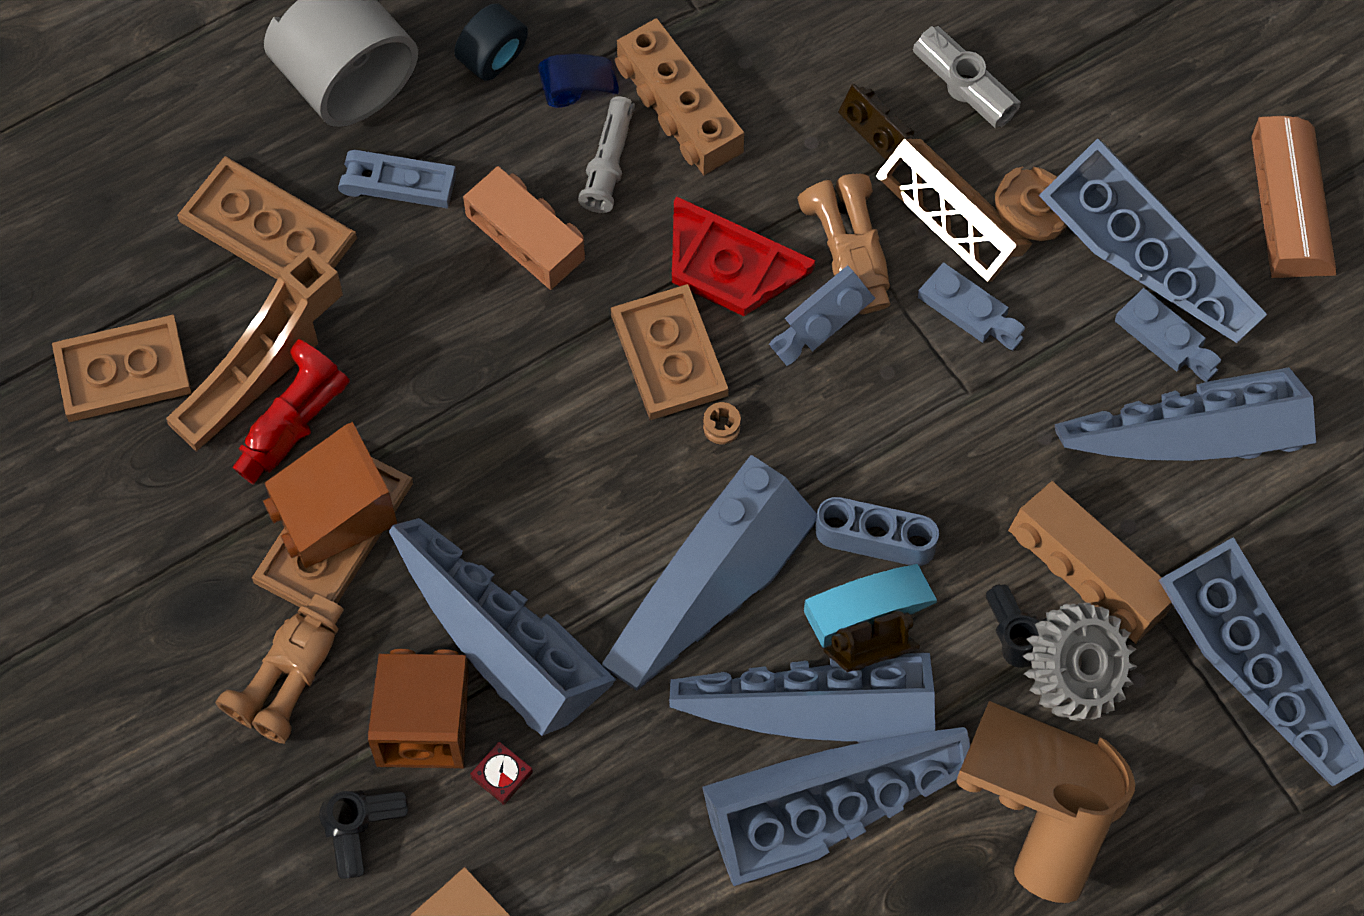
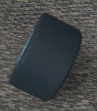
[454,3,528,81]

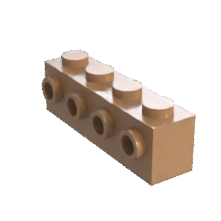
[615,18,744,175]
[1008,481,1173,644]

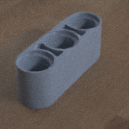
[816,497,939,566]

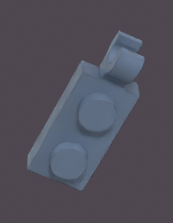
[918,262,1025,351]
[769,265,875,366]
[1115,288,1221,382]

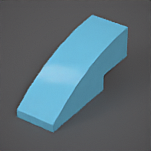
[804,564,937,648]

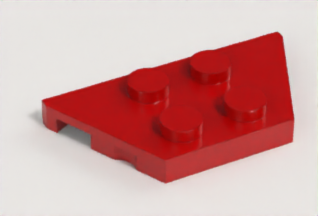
[672,196,815,316]

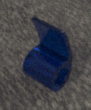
[538,54,619,108]

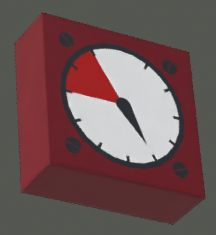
[470,742,533,805]

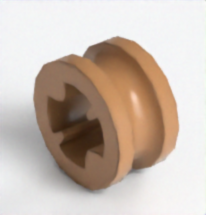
[703,402,741,444]

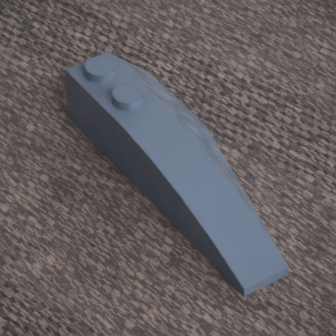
[1039,138,1268,343]
[1055,368,1316,461]
[602,455,817,691]
[389,518,616,736]
[1159,537,1364,786]
[669,653,935,743]
[702,727,970,886]

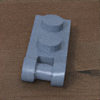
[338,150,456,208]

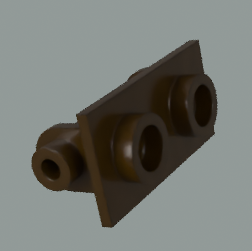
[838,84,916,161]
[824,610,920,673]

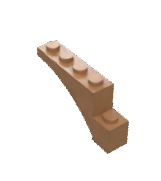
[166,246,343,452]

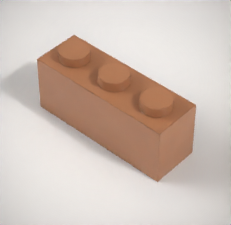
[463,166,585,290]

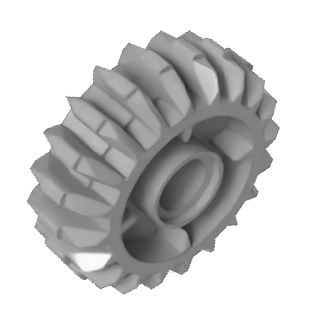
[1023,603,1137,721]

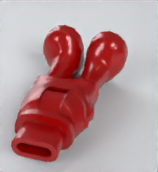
[232,339,350,485]

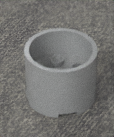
[264,0,418,127]

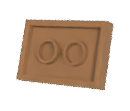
[611,284,729,420]
[52,315,192,422]

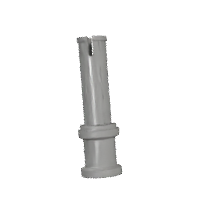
[578,96,635,213]

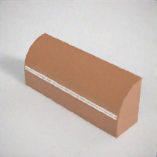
[1252,116,1336,278]

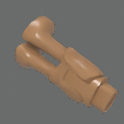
[797,174,891,314]
[215,594,344,744]

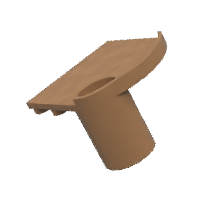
[956,701,1135,903]

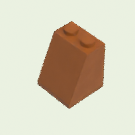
[263,422,397,569]
[368,649,469,769]

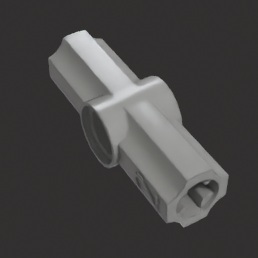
[913,26,1021,128]

